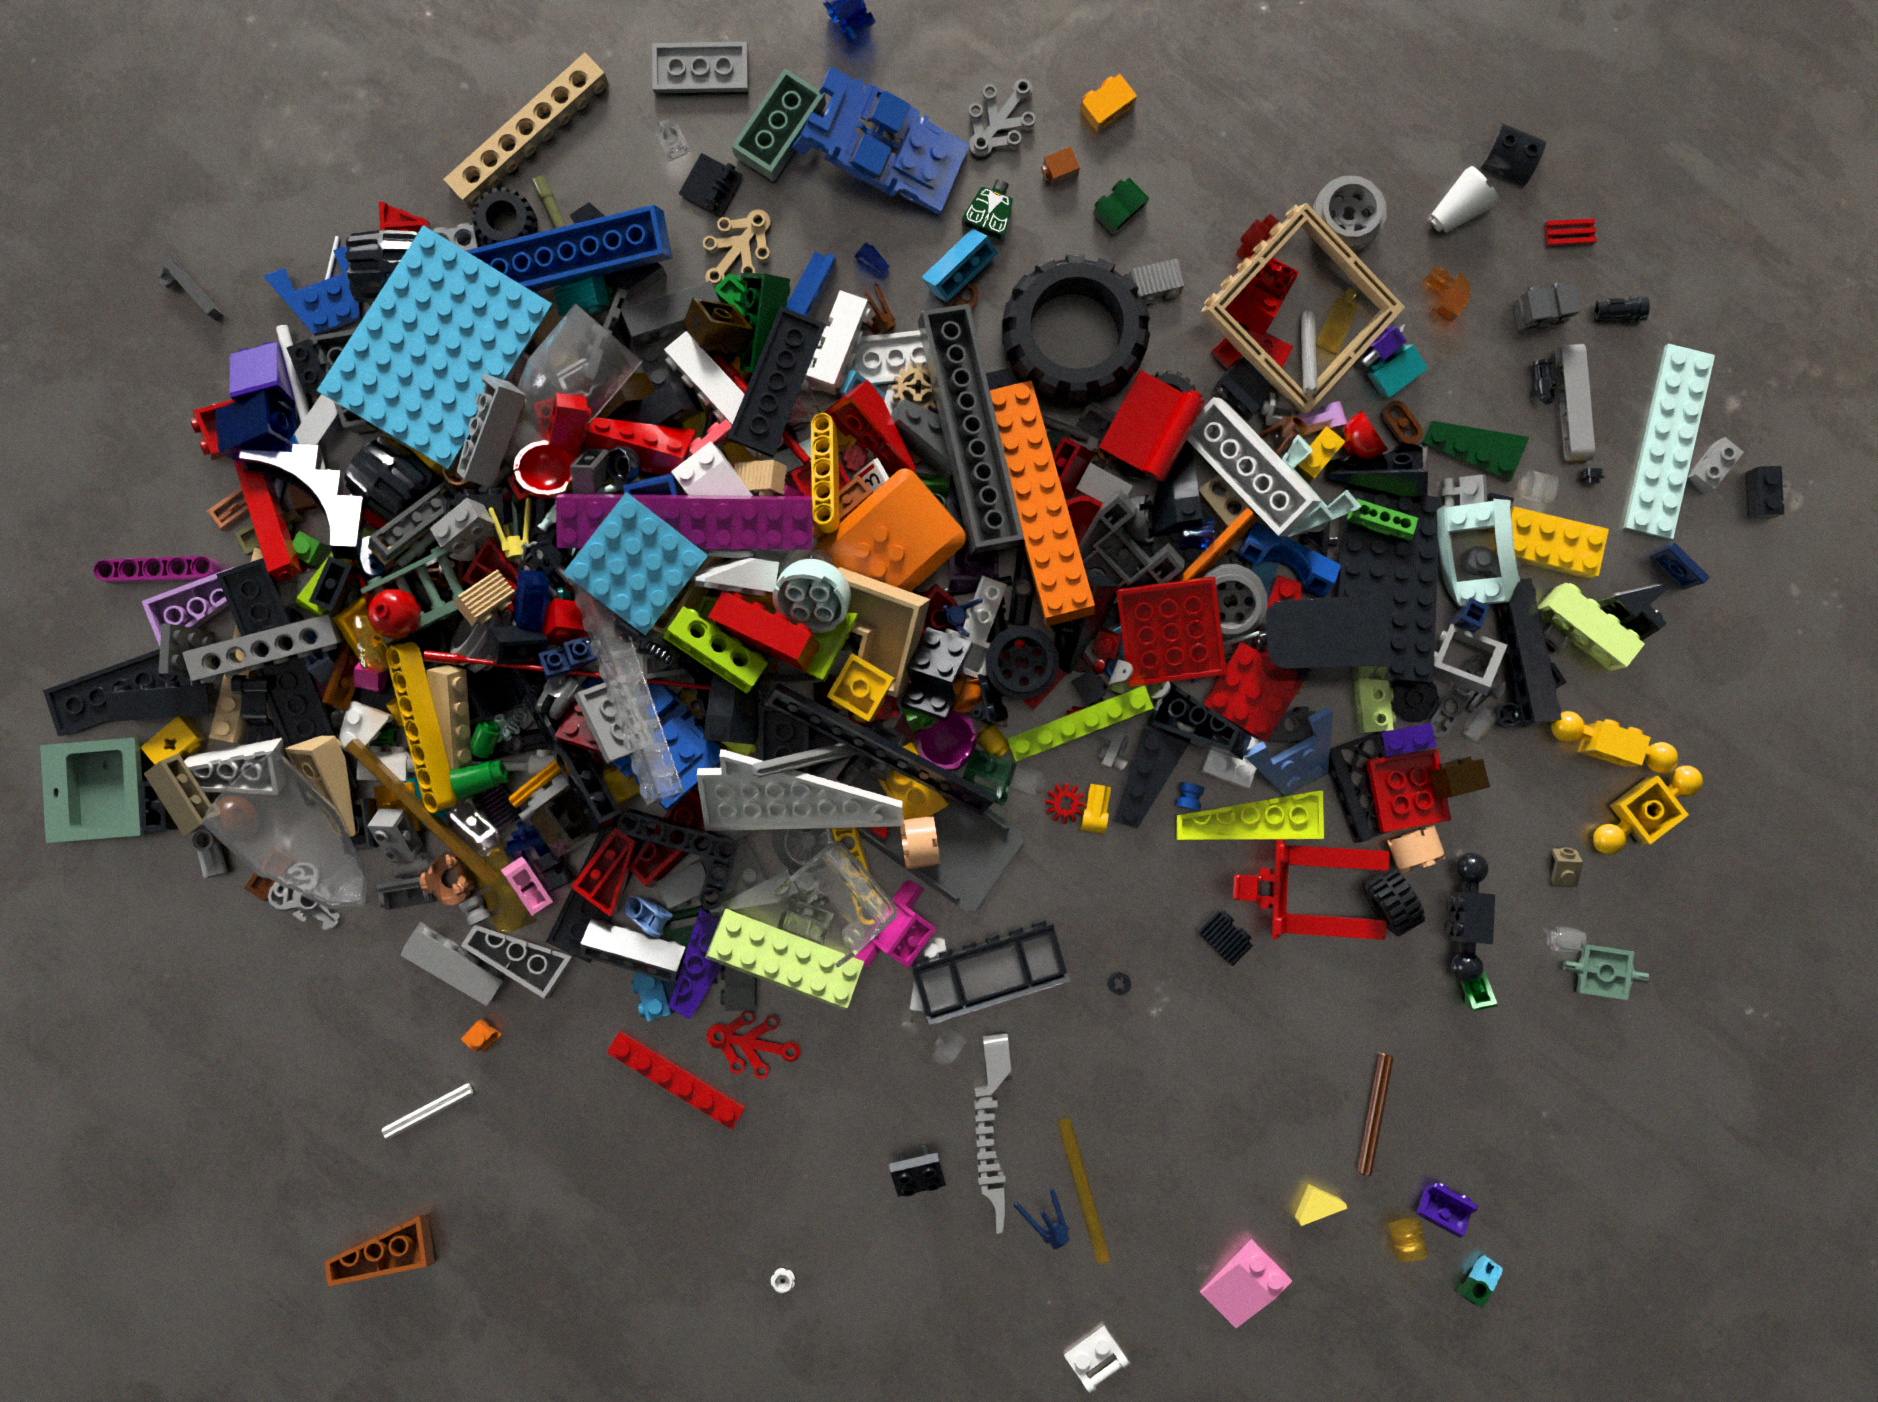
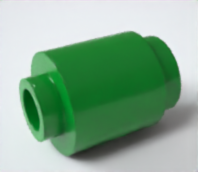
[470,720,502,758]

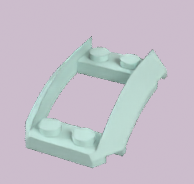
[1437,499,1520,607]

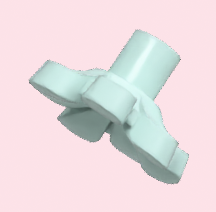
[494,714,520,743]

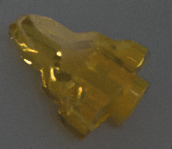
[352,615,392,674]

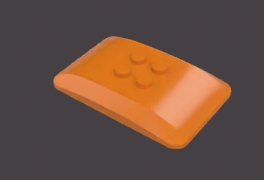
[808,469,966,592]

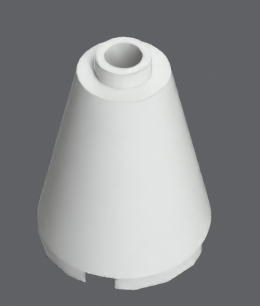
[1430,166,1501,233]

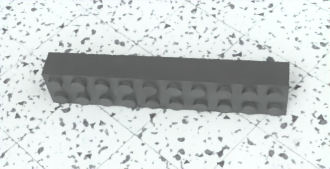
[918,304,1024,555]

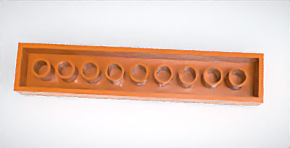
[990,380,1095,627]

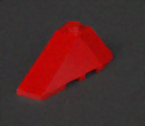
[825,380,916,474]

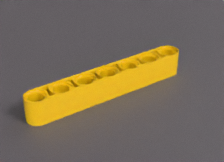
[386,642,457,813]

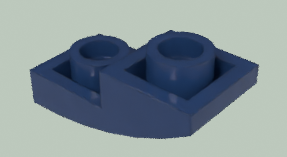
[538,636,596,680]

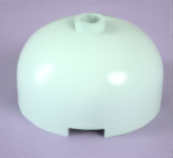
[773,559,851,633]

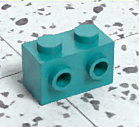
[1366,345,1429,397]

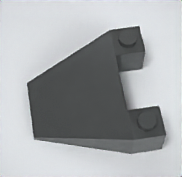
[1078,489,1185,604]

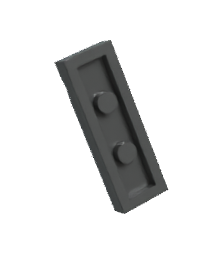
[156,256,223,321]

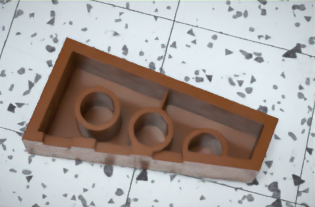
[324,1214,435,1287]

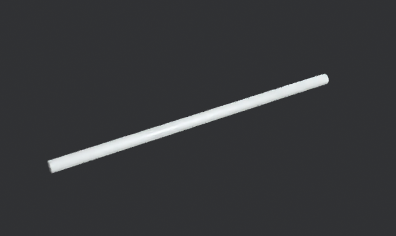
[276,325,359,606]

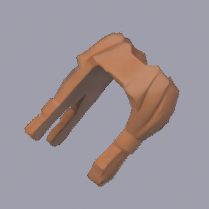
[419,851,474,905]

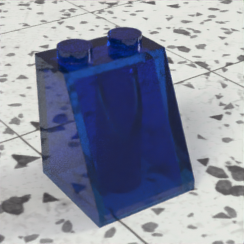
[215,389,299,462]

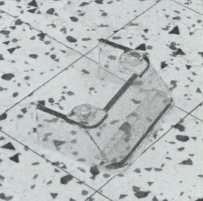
[773,841,897,968]

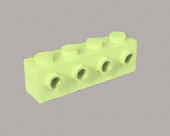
[1353,678,1396,734]

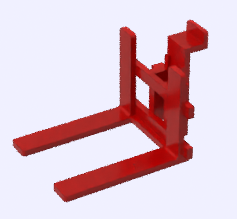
[1233,839,1389,940]

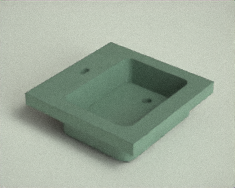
[40,737,145,843]

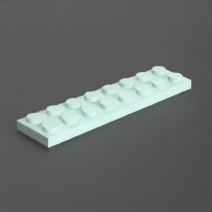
[1623,344,1715,541]

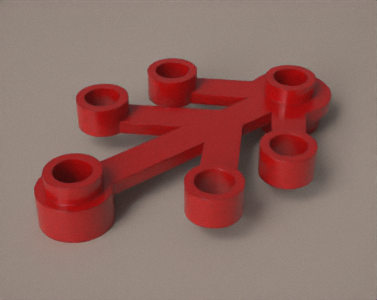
[706,1011,801,1079]

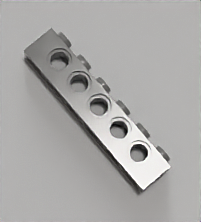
[182,612,343,683]

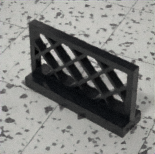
[1328,732,1390,843]

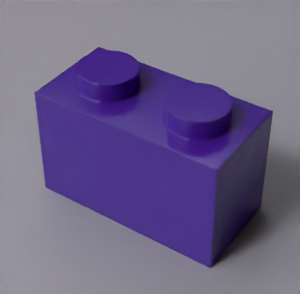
[1382,723,1436,756]

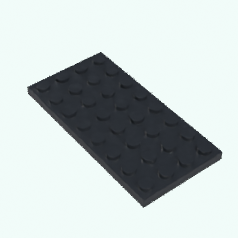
[1337,487,1441,685]

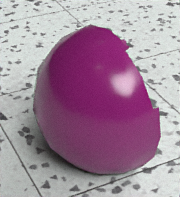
[916,711,978,771]

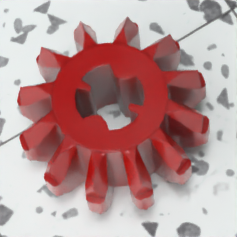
[1044,783,1086,824]

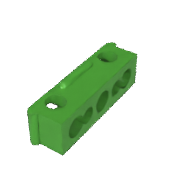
[1347,499,1418,541]

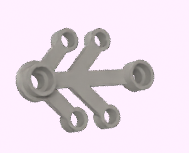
[969,79,1035,157]

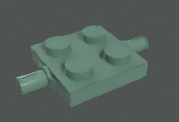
[1563,944,1649,1000]

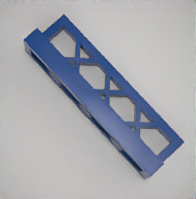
[786,251,837,317]

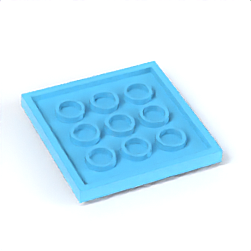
[563,492,708,635]

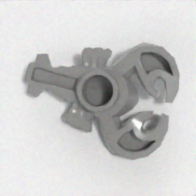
[268,862,340,931]

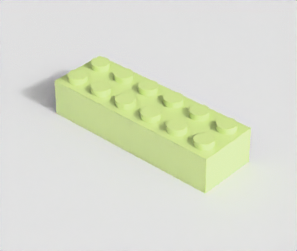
[705,909,864,1010]

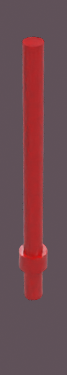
[712,353,811,465]

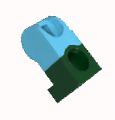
[1456,1255,1503,1308]

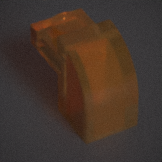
[1423,266,1471,323]

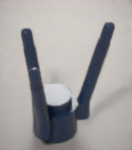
[940,598,983,637]
[1014,1188,1070,1249]

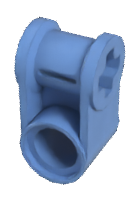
[625,896,673,938]

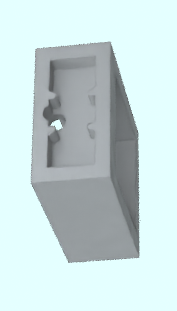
[1433,624,1507,696]

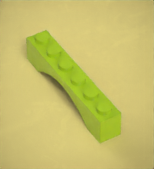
[1007,685,1154,762]

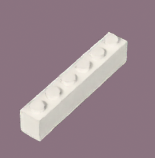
[664,331,784,461]

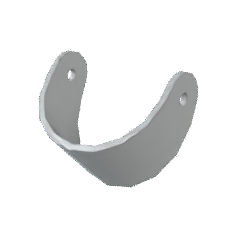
[1108,660,1170,699]

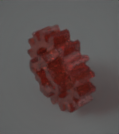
[1236,214,1280,261]

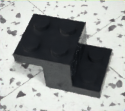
[901,627,973,722]
[467,666,525,727]

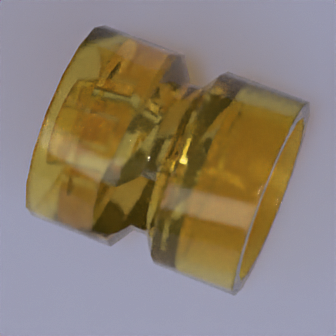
[1388,1218,1429,1262]

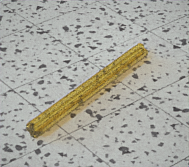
[1058,1118,1110,1264]

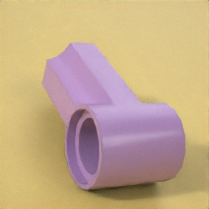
[1296,401,1347,436]

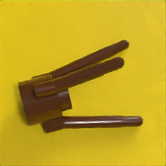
[863,283,896,335]
[1258,415,1307,456]

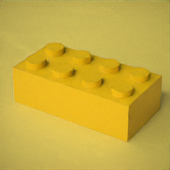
[1496,507,1609,580]

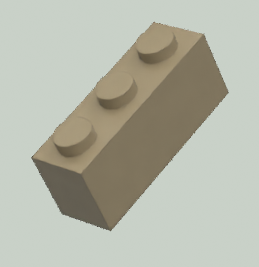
[144,753,217,837]

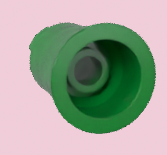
[450,760,508,802]

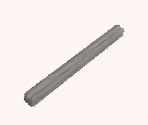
[752,743,860,778]

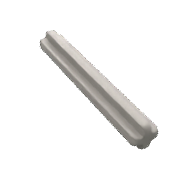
[1301,311,1317,395]

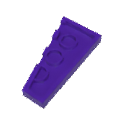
[668,909,723,1020]

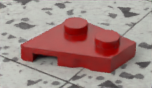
[379,201,430,232]

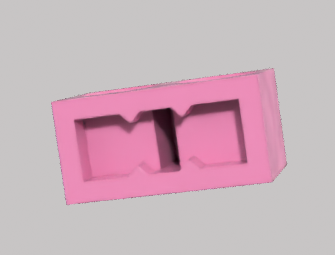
[501,857,553,915]

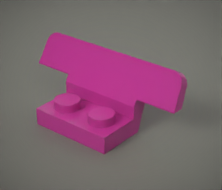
[854,880,937,968]

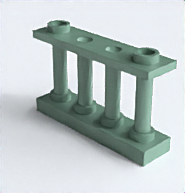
[360,546,466,644]

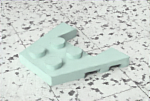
[1282,434,1362,537]

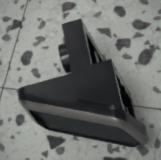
[1598,584,1667,641]

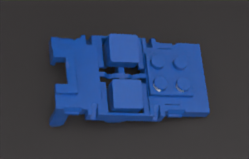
[792,66,969,214]
[572,644,722,811]

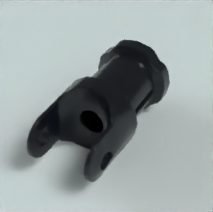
[1530,359,1556,404]

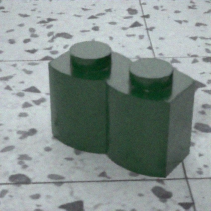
[1093,177,1149,235]

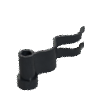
[231,674,274,744]

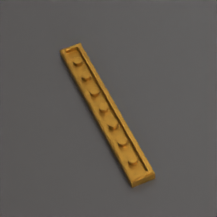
[345,739,500,886]

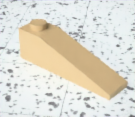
[285,736,356,837]

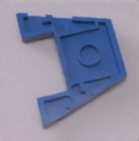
[264,246,361,336]

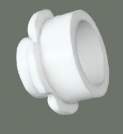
[771,1268,795,1293]

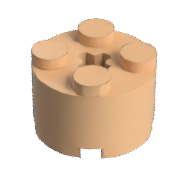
[900,816,940,869]
[1387,826,1445,874]

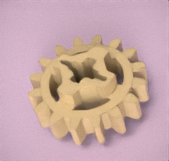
[892,363,936,411]

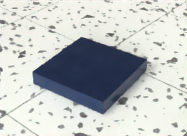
[1651,542,1710,589]

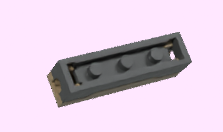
[368,480,459,565]

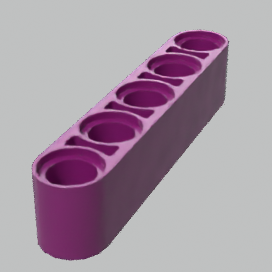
[93,556,221,584]

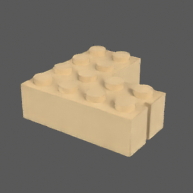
[838,567,930,698]

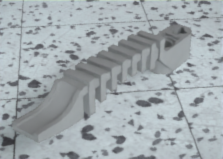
[974,1033,1012,1234]

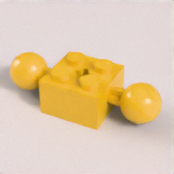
[1551,711,1678,773]
[1593,765,1703,855]

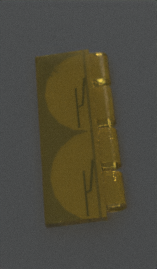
[471,833,536,933]

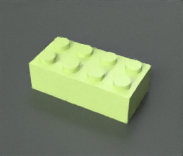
[1537,583,1645,671]

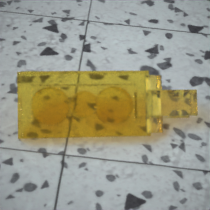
[1316,287,1358,355]

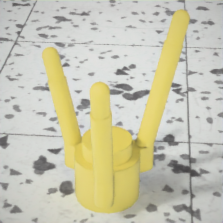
[489,498,531,559]

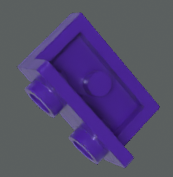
[1416,1183,1478,1238]

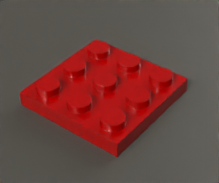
[1203,641,1305,742]
[1366,748,1452,833]

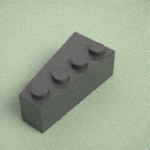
[618,281,720,353]

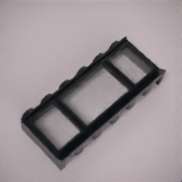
[910,920,1070,1025]

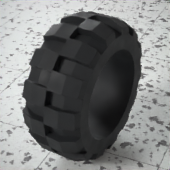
[1002,254,1150,406]

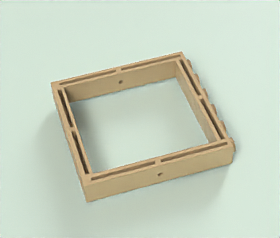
[1201,203,1405,414]

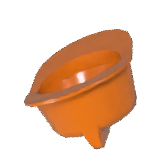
[953,679,984,714]

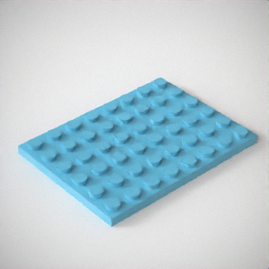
[317,225,553,470]

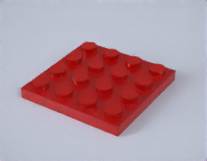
[1116,576,1227,687]

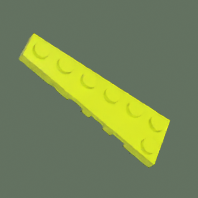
[1176,791,1324,840]

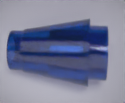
[854,242,890,277]

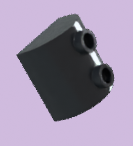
[1481,123,1546,187]

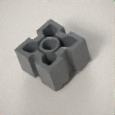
[1513,281,1581,332]

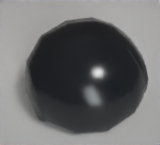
[607,446,641,484]

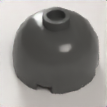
[1122,495,1156,544]

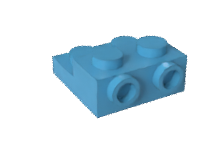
[631,973,676,1022]

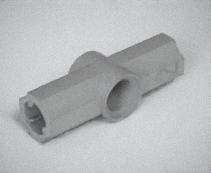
[191,826,227,878]

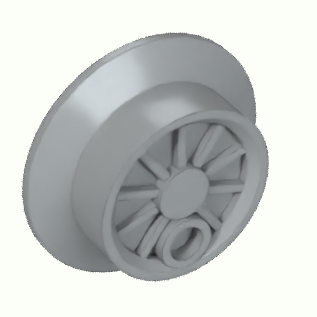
[772,828,838,873]

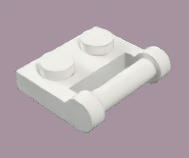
[1064,1326,1131,1394]

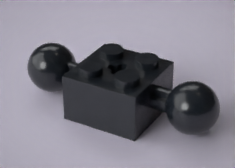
[1447,853,1495,983]

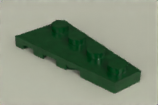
[1420,421,1529,482]

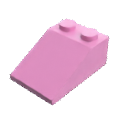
[1200,1239,1292,1328]

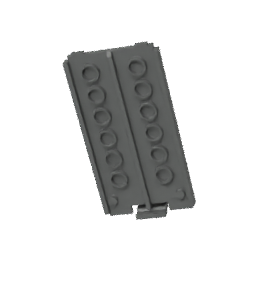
[836,755,1025,913]

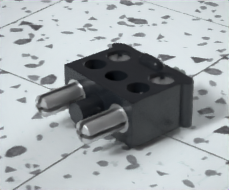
[516,538,571,598]

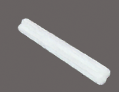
[382,1084,474,1140]

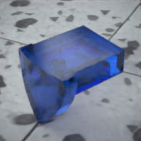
[1181,518,1215,548]

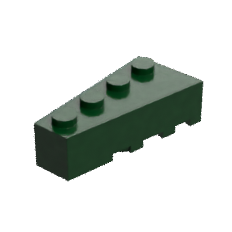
[740,273,790,373]

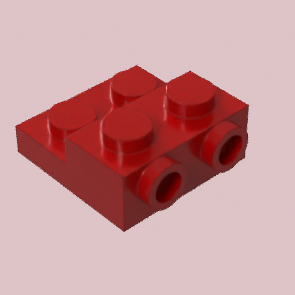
[190,399,259,460]

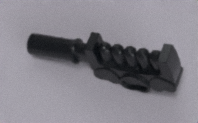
[614,618,682,670]

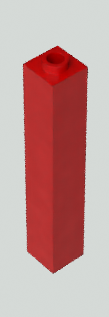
[230,442,302,582]

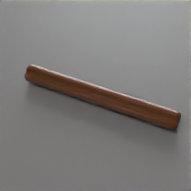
[1357,1053,1394,1176]

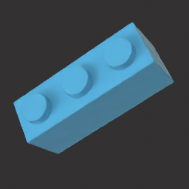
[921,228,998,302]

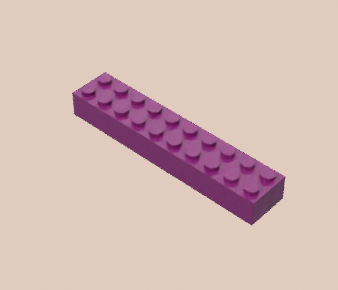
[556,494,812,550]

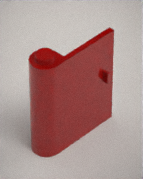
[1098,369,1206,481]

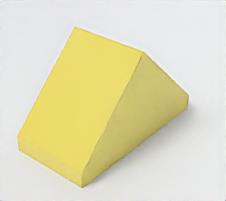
[1295,1185,1347,1226]

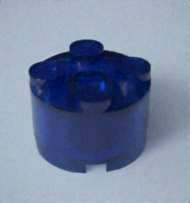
[822,0,876,42]

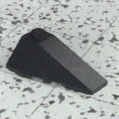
[703,643,759,745]

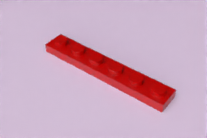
[606,1031,746,1130]

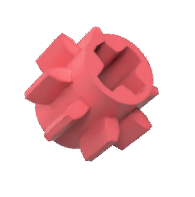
[841,445,872,473]

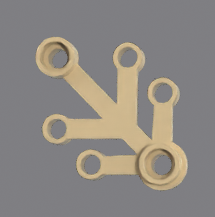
[703,209,771,288]

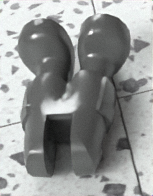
[535,645,601,720]

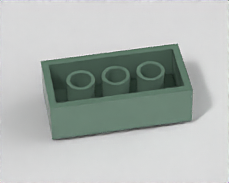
[731,68,826,182]

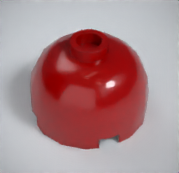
[1343,411,1388,460]
[368,589,421,639]

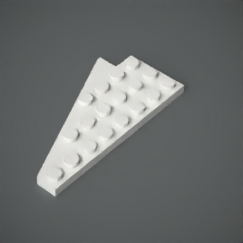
[697,750,904,831]

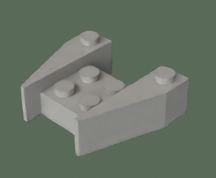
[686,830,801,913]

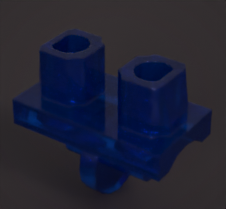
[504,821,551,861]

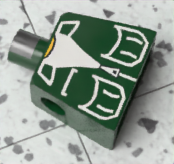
[962,179,1013,243]

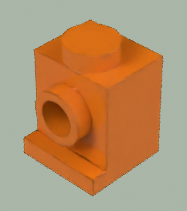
[461,1018,502,1053]

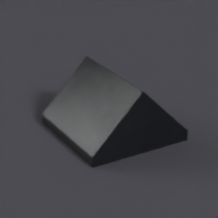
[344,798,379,853]

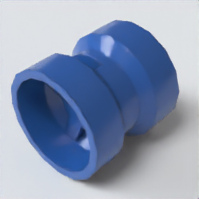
[1176,782,1205,811]

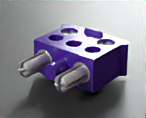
[1355,325,1407,367]

